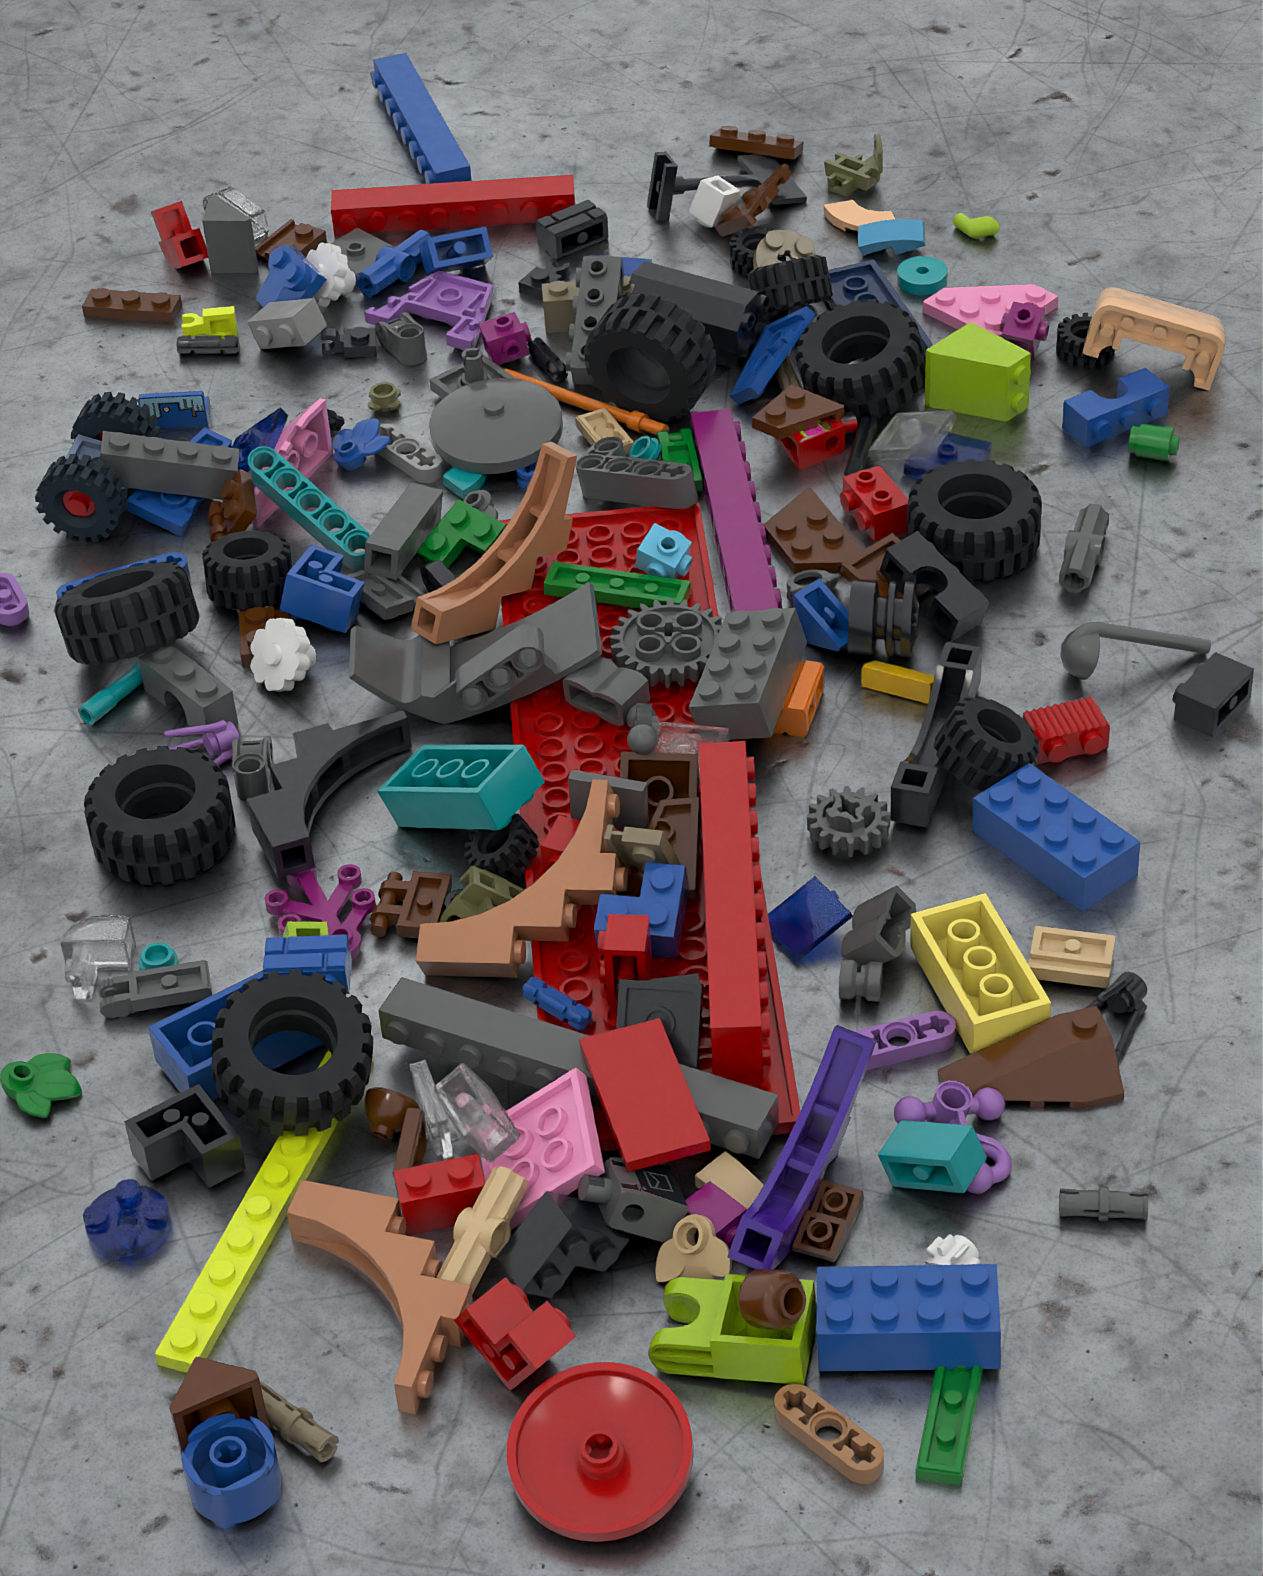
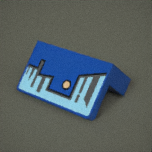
[138,391,211,429]

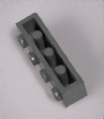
[566,256,625,385]
[100,431,239,500]

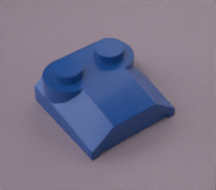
[256,245,327,307]

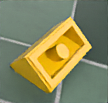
[862,660,935,704]

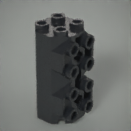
[625,261,771,368]

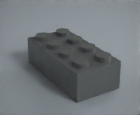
[689,608,807,741]

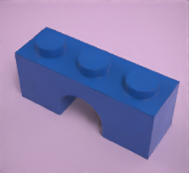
[1062,368,1170,448]

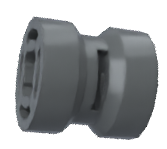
[839,959,883,1002]

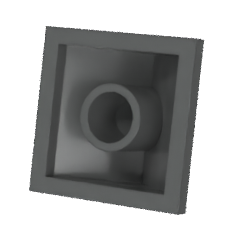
[202,195,259,273]

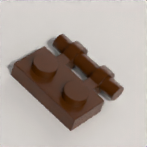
[207,469,257,542]
[370,871,452,938]

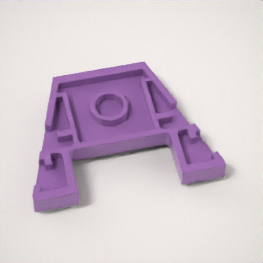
[364,271,494,350]

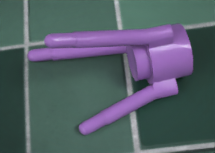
[164,720,240,766]

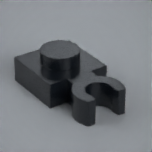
[518,258,570,301]

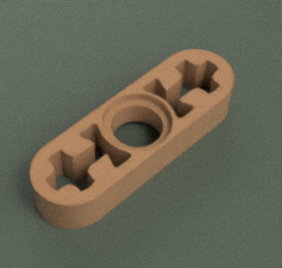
[774,1384,884,1484]

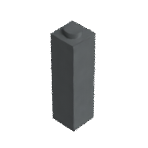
[364,482,443,580]

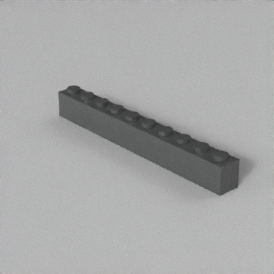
[378,977,779,1159]

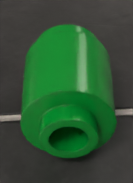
[1128,423,1180,462]

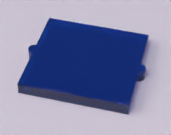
[768,876,853,960]

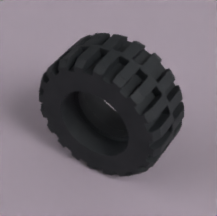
[584,294,717,422]
[795,299,926,422]
[907,458,1042,582]
[54,561,200,665]
[84,746,236,886]
[211,969,373,1136]

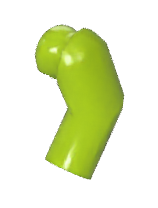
[953,213,999,239]

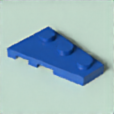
[729,306,816,405]

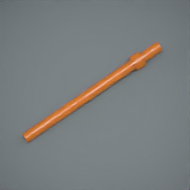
[504,369,669,435]

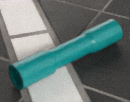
[78,661,143,725]

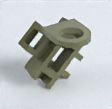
[824,133,883,197]
[440,865,525,922]

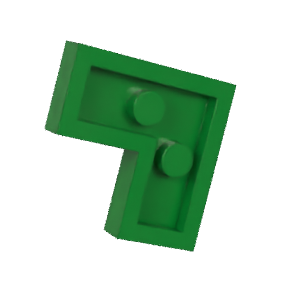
[416,499,507,568]

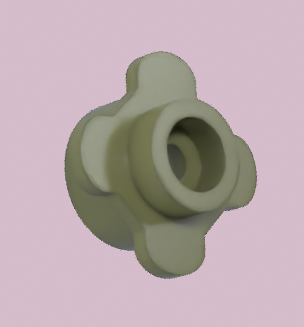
[368,382,401,412]

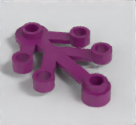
[264,861,376,959]

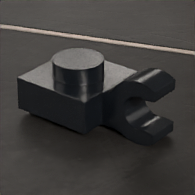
[321,327,377,358]

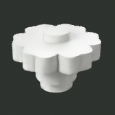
[306,243,356,308]
[250,618,316,692]

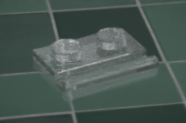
[409,1060,458,1162]

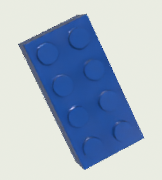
[972,763,1141,912]
[148,970,323,1100]
[817,1264,1001,1371]

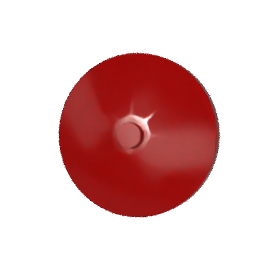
[506,1362,694,1542]

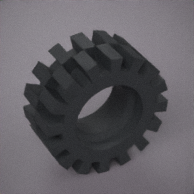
[730,226,786,278]
[1056,313,1115,368]
[464,813,540,882]

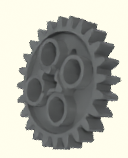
[610,599,722,688]

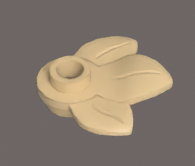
[656,1214,732,1282]

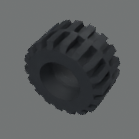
[747,255,833,313]
[202,530,292,610]
[934,696,1040,792]

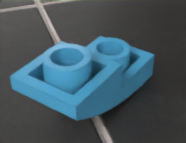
[858,219,926,256]

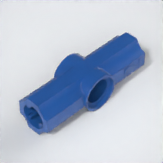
[355,229,430,298]

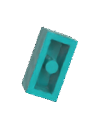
[878,1120,987,1193]

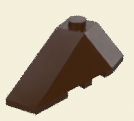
[938,1006,1124,1108]

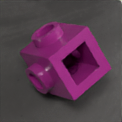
[1000,301,1050,358]
[479,312,532,365]

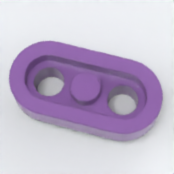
[0,573,29,626]

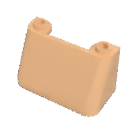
[1082,287,1226,391]

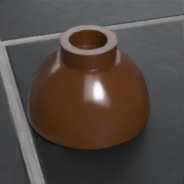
[364,1087,420,1141]

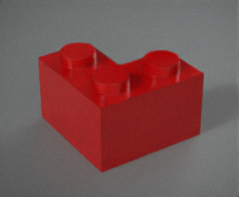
[454,1277,576,1391]

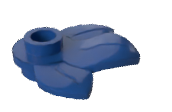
[332,418,391,470]

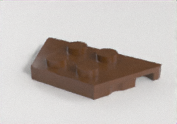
[764,487,863,574]

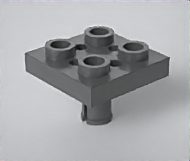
[429,348,515,399]

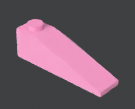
[252,398,333,527]

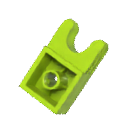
[648,1274,817,1385]

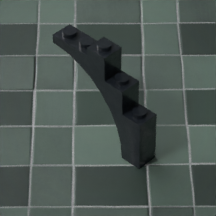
[246,710,412,878]

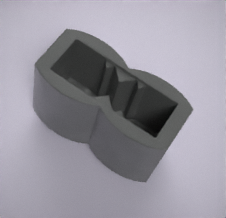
[562,656,650,726]
[841,886,916,966]

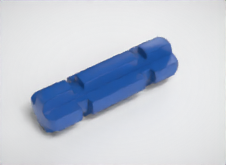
[522,977,593,1031]

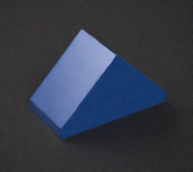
[792,578,849,652]

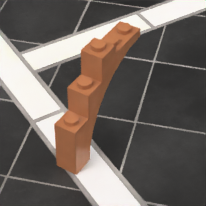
[411,442,577,644]
[416,780,628,978]
[287,1180,473,1415]

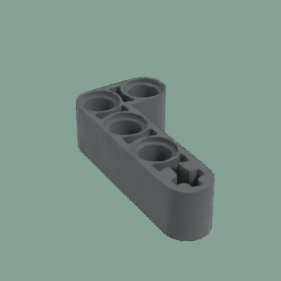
[575,437,698,509]

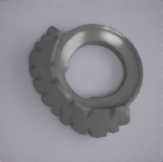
[786,569,841,603]

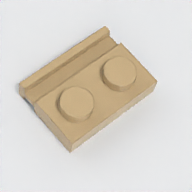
[1028,926,1116,988]

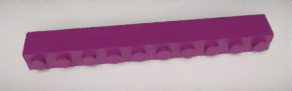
[691,409,782,612]

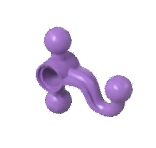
[894,1081,1012,1194]

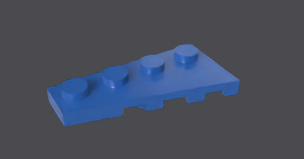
[126,427,232,537]

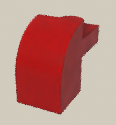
[151,201,208,269]

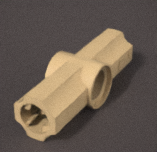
[436,1166,529,1294]

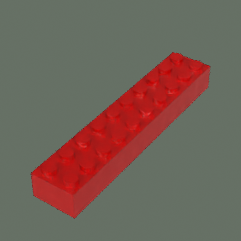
[699,741,771,1084]

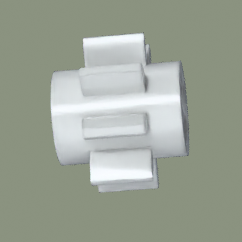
[925,1234,980,1265]

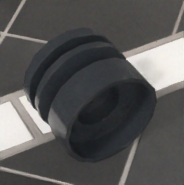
[848,579,920,658]

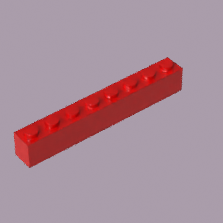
[331,174,575,236]

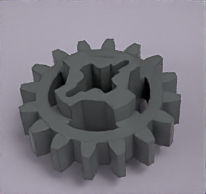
[807,786,891,857]

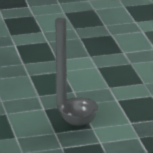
[1060,622,1211,680]

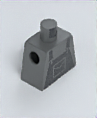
[578,1157,689,1242]

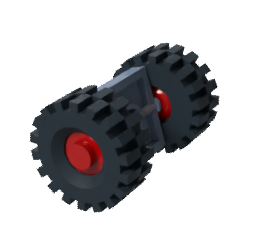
[35,392,161,542]

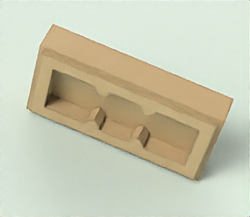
[575,408,634,454]

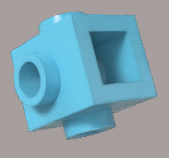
[635,523,693,579]

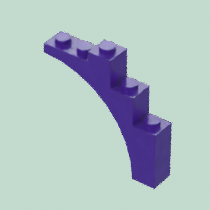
[727,1025,877,1270]

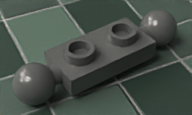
[626,702,659,755]

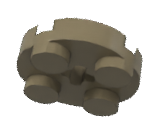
[753,230,816,269]

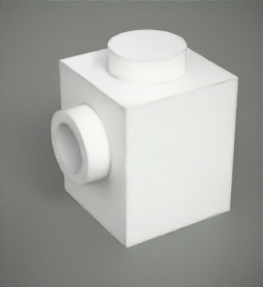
[688,175,741,228]

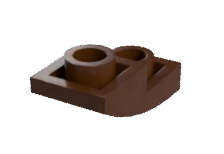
[792,1180,864,1262]

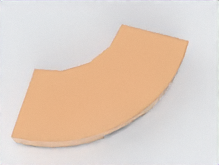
[824,200,895,231]

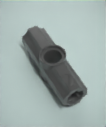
[1059,503,1110,593]

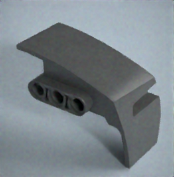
[349,582,602,724]

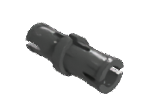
[1059,1186,1148,1221]

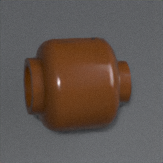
[738,1269,806,1330]

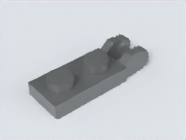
[98,960,212,1019]

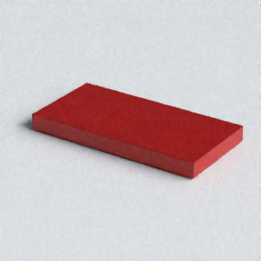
[579,1018,711,1172]

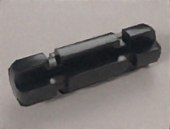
[176,335,240,355]
[527,337,568,382]

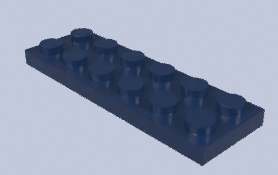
[826,259,933,361]

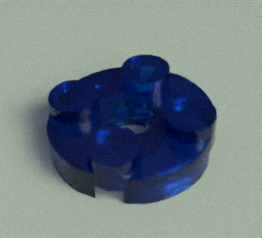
[83,1179,171,1261]

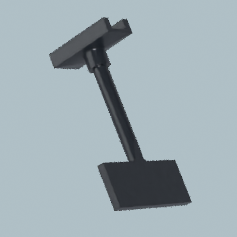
[646,151,807,221]

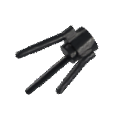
[1085,971,1148,1064]

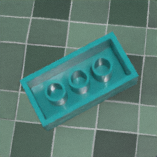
[377,745,545,831]

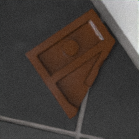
[752,384,844,440]

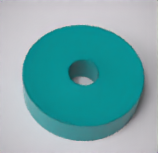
[897,256,948,295]

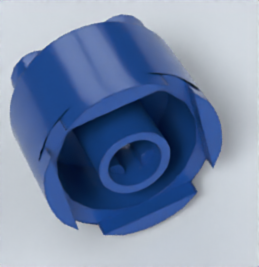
[181,1414,281,1528]

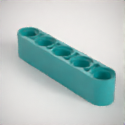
[248,446,371,572]

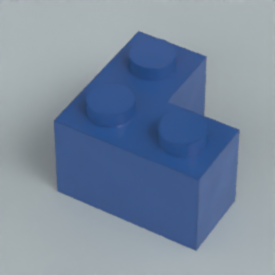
[280,544,365,633]
[594,862,689,959]

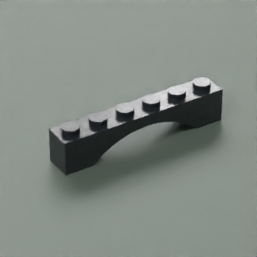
[890,642,982,827]

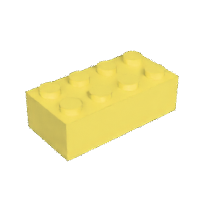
[910,893,1051,1054]

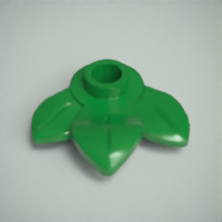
[0,1053,82,1118]

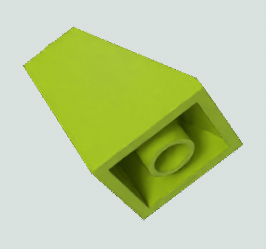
[925,322,1031,422]

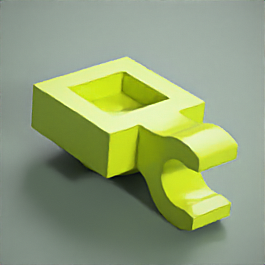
[182,306,239,339]

